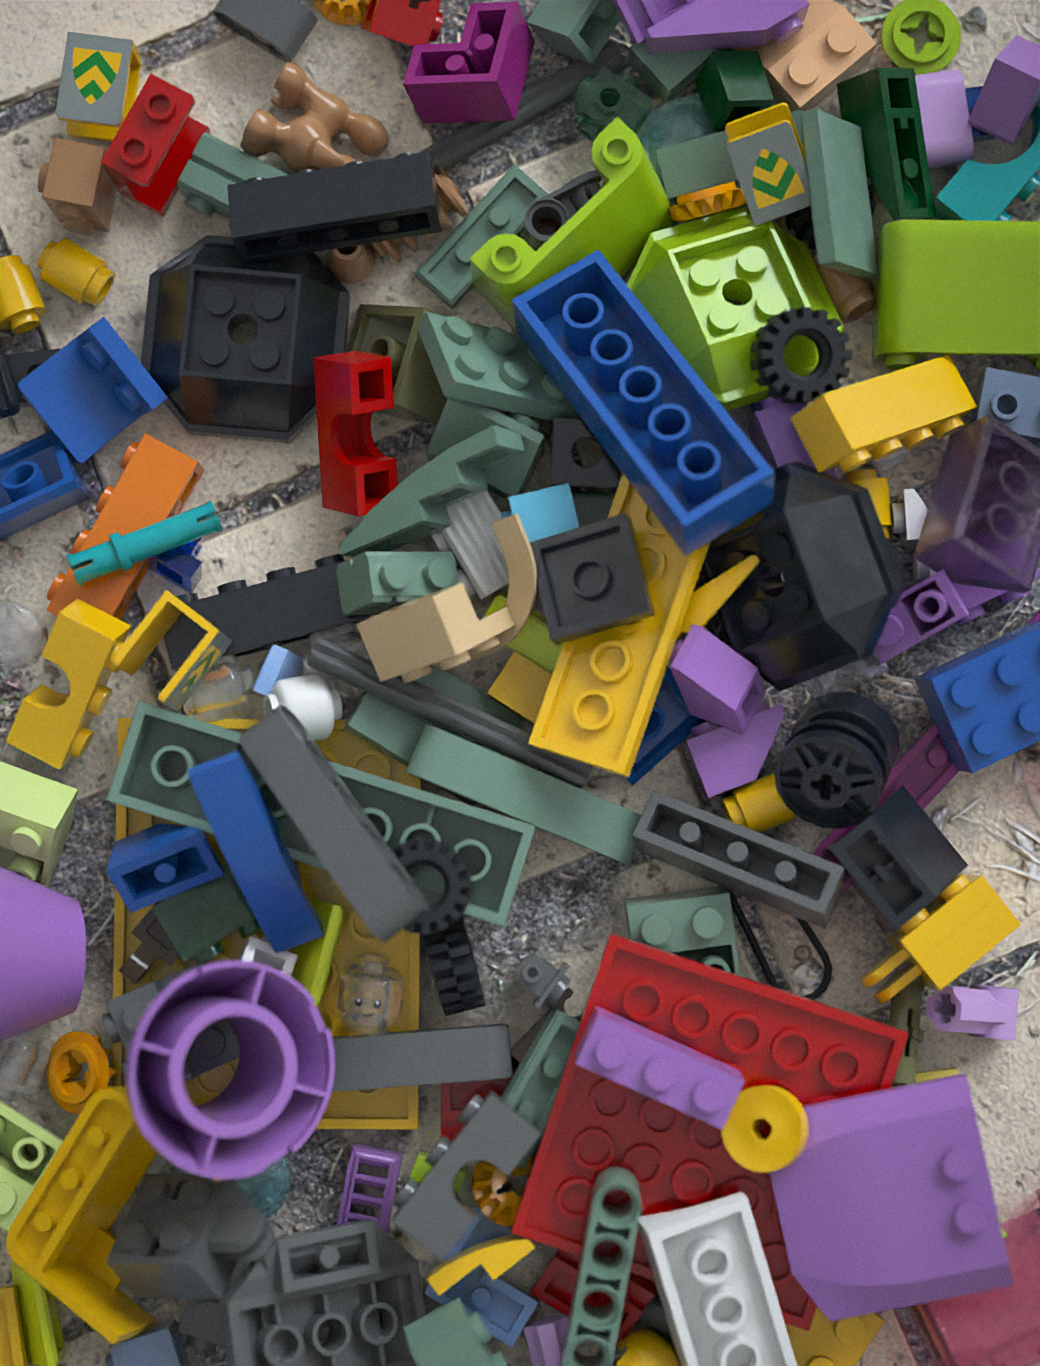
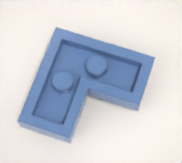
[424,1204,539,1347]

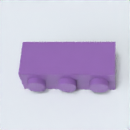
[574,1006,744,1130]

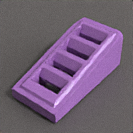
[337,1142,404,1234]

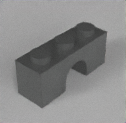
[391,1090,541,1261]

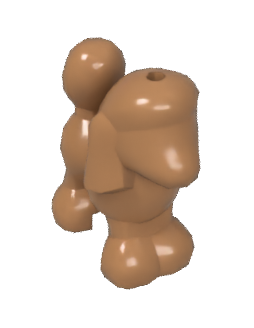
[240,61,389,172]

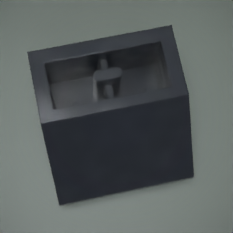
[823,785,968,930]

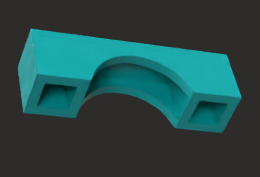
[934,99,1040,221]

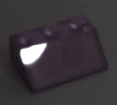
[913,414,1040,593]

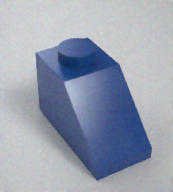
[106,823,225,913]

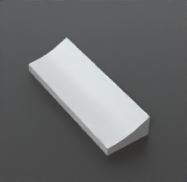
[638,1191,797,1366]

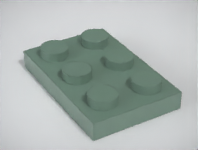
[417,312,579,421]

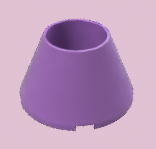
[0,866,86,1043]
[126,960,335,1179]

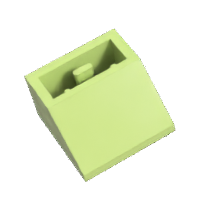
[0,761,78,888]
[0,1100,63,1232]

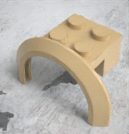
[356,513,537,683]

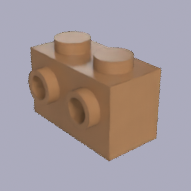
[38,138,118,236]

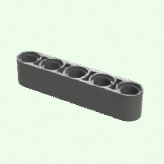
[239,704,428,942]
[331,1024,513,1092]

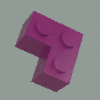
[403,1,535,123]

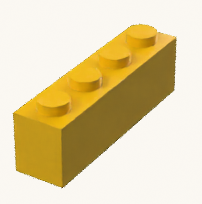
[790,355,977,473]

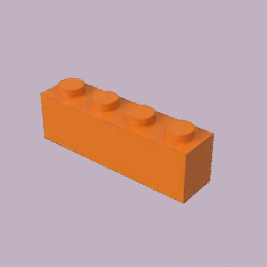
[46,433,204,620]

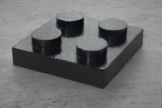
[530,513,655,645]

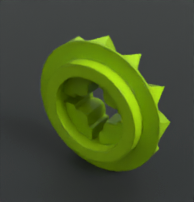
[881,0,961,75]

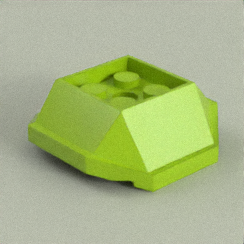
[627,206,844,411]

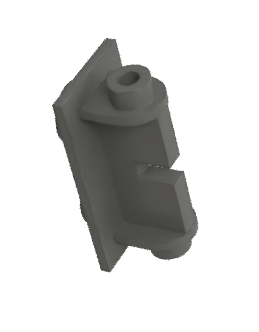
[517,954,571,1009]

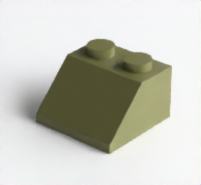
[346,304,448,424]

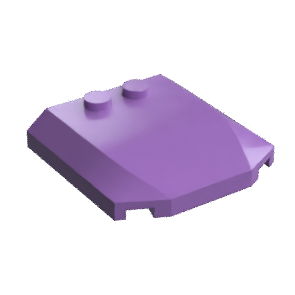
[770,1073,1014,1321]

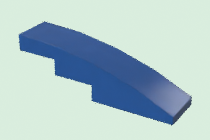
[188,751,324,954]

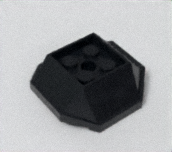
[141,235,351,443]
[702,461,905,691]

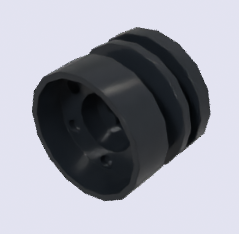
[774,692,900,829]

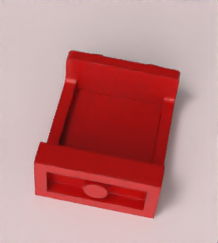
[101,73,211,217]

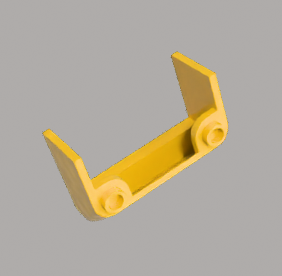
[6,1086,223,1345]

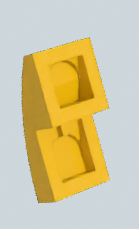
[426,1234,535,1296]

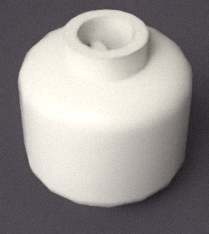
[263,674,342,741]

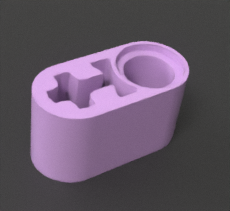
[915,69,974,168]

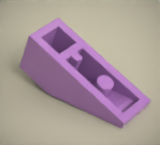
[644,0,809,54]

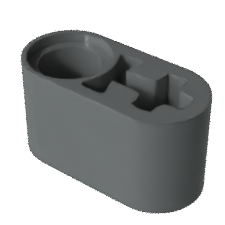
[212,0,318,63]

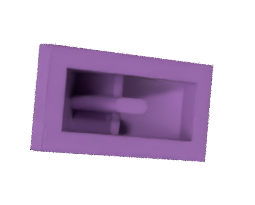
[968,35,1040,146]

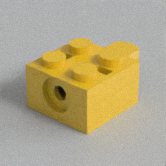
[860,873,1022,1004]

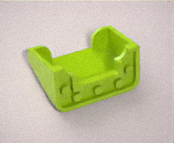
[470,116,673,330]
[872,220,1040,371]

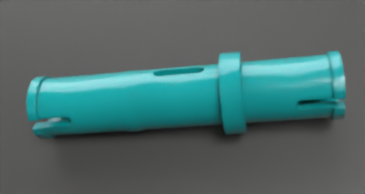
[66,501,223,586]

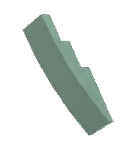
[339,425,525,557]

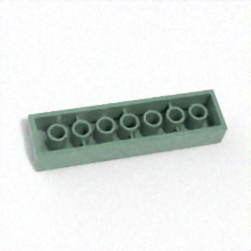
[106,701,536,926]

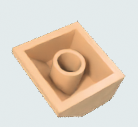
[731,0,877,112]

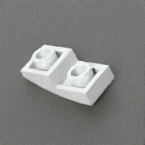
[890,489,950,583]

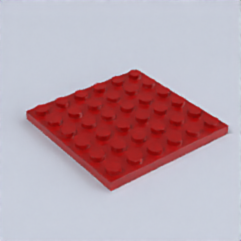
[511,933,909,1331]

